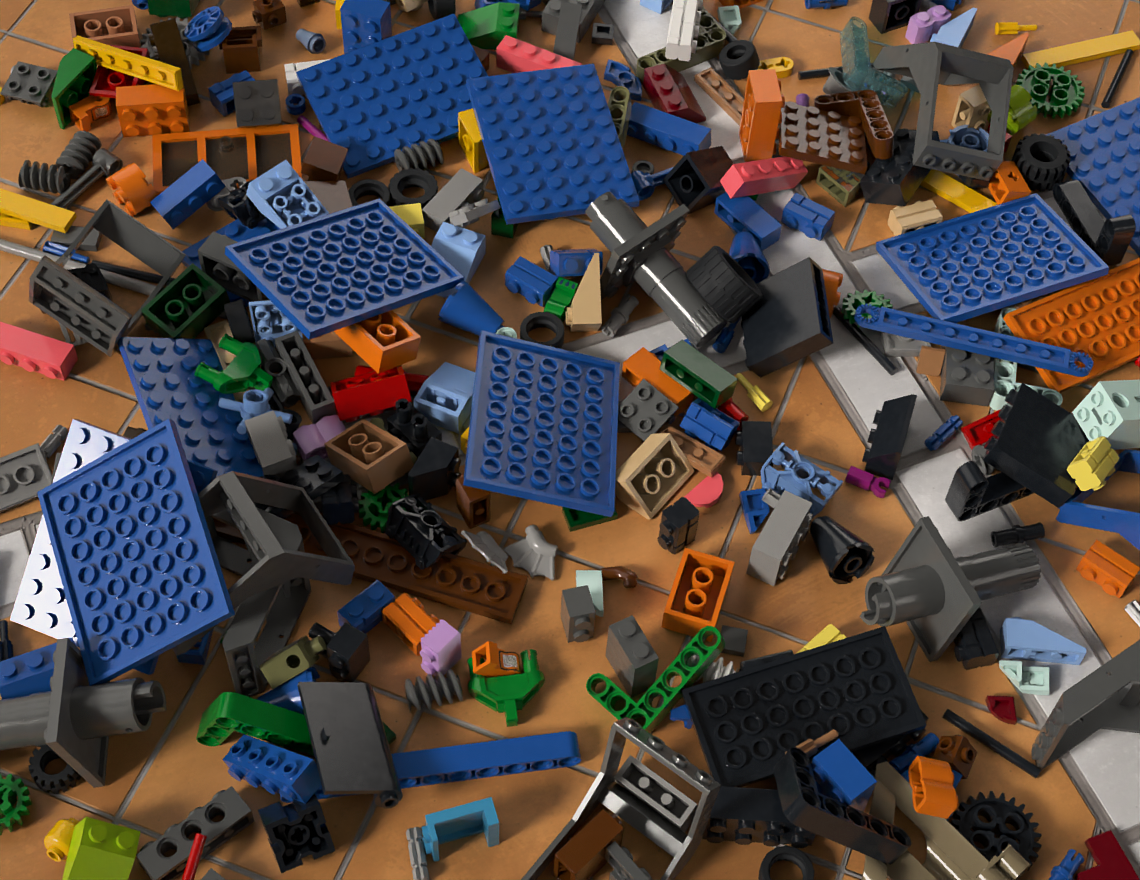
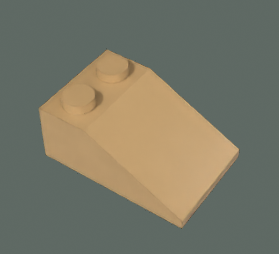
[565,253,602,332]

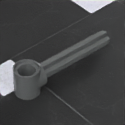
[51,148,123,209]

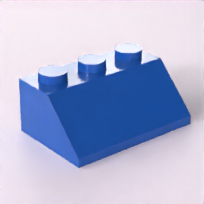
[0,637,75,699]

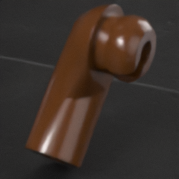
[601,566,638,588]

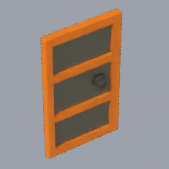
[152,123,304,195]

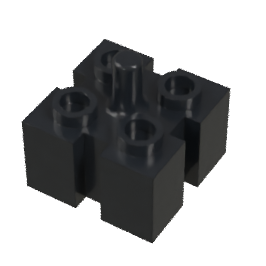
[258,793,335,873]

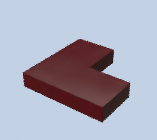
[1075,830,1140,880]

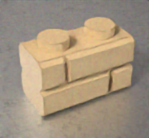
[888,200,943,236]

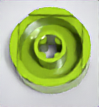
[987,85,1037,135]

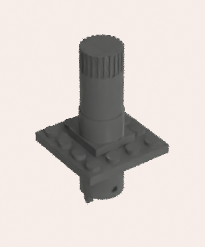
[585,192,728,349]
[860,516,1041,662]
[0,638,166,788]

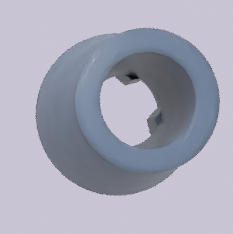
[296,29,326,54]

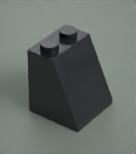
[663,146,734,214]

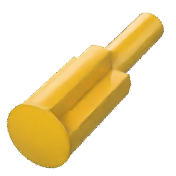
[995,22,1037,35]

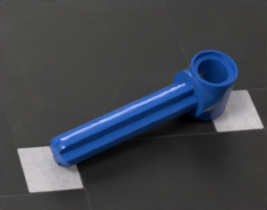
[631,167,674,200]

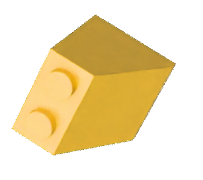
[458,108,489,173]

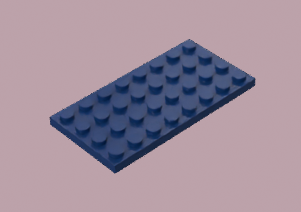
[117,337,264,477]

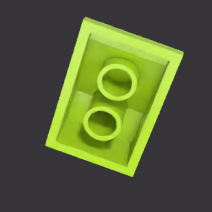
[62,817,141,880]

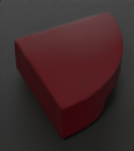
[985,696,1017,725]

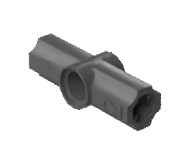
[255,339,300,408]

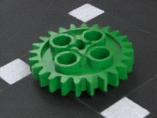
[1015,63,1085,119]

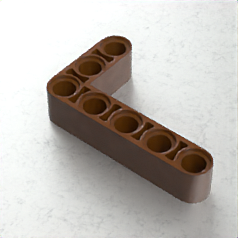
[814,89,894,159]

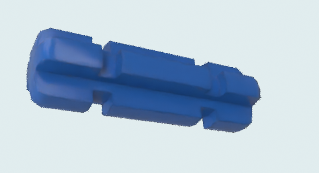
[924,415,963,451]

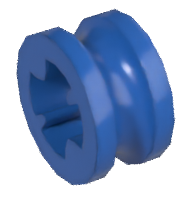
[285,94,306,115]

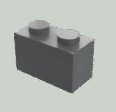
[560,585,596,643]

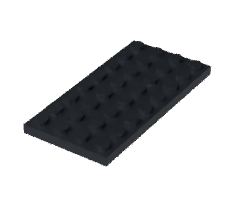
[681,626,927,787]

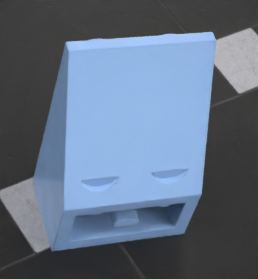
[246,160,329,229]
[249,300,303,348]
[413,362,475,434]

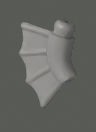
[503,525,558,581]
[461,530,508,574]

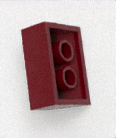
[643,64,706,123]

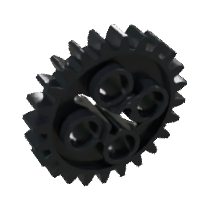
[951,791,1042,871]

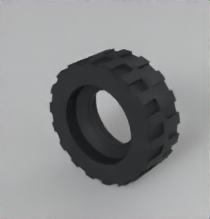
[388,168,438,209]

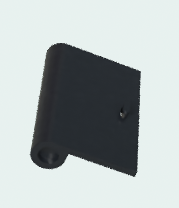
[297,682,403,808]

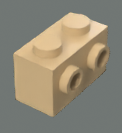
[951,85,991,130]

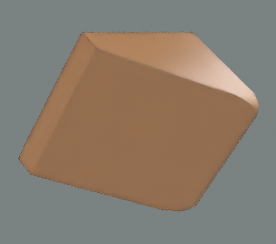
[916,346,946,377]

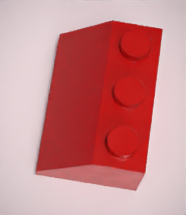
[330,365,412,422]

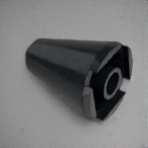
[809,516,874,584]

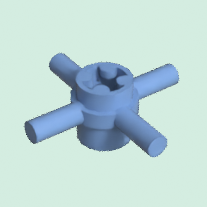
[218,387,293,434]

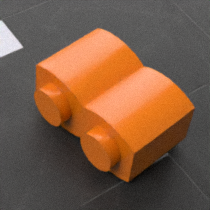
[908,755,959,819]

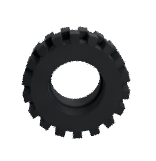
[1011,133,1071,191]

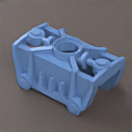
[761,442,843,517]

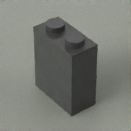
[605,615,659,698]

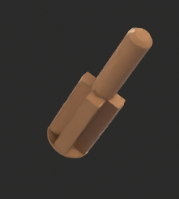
[785,729,838,757]

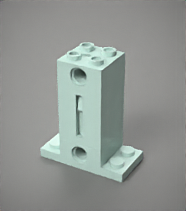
[1072,380,1140,450]

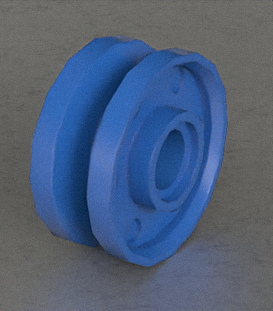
[184,6,232,52]

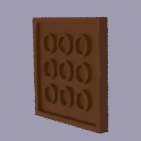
[778,101,867,175]

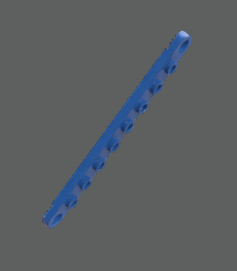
[854,304,1093,377]

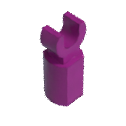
[845,466,891,498]

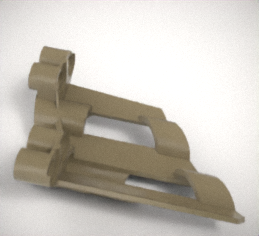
[861,762,1030,880]

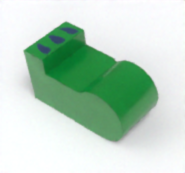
[544,277,578,323]

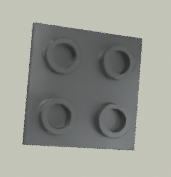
[0,61,57,107]
[618,379,679,441]

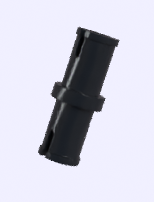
[991,522,1045,548]

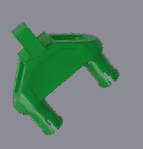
[194,334,273,394]
[467,649,545,727]

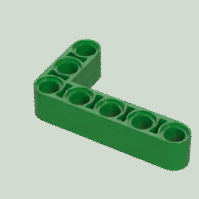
[586,626,725,733]
[196,692,314,756]

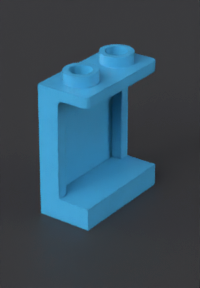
[421,797,499,862]

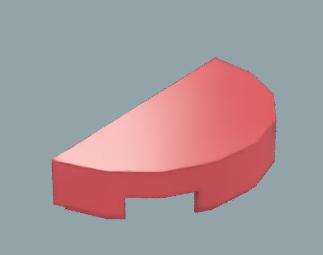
[684,472,724,508]

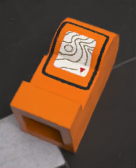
[69,96,112,132]
[472,641,521,678]

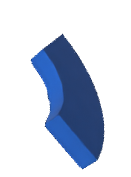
[604,59,642,101]

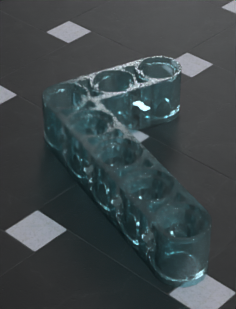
[840,17,908,108]

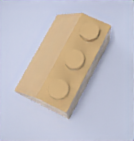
[615,433,695,519]

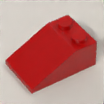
[89,44,150,98]

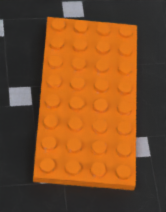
[1003,258,1140,393]

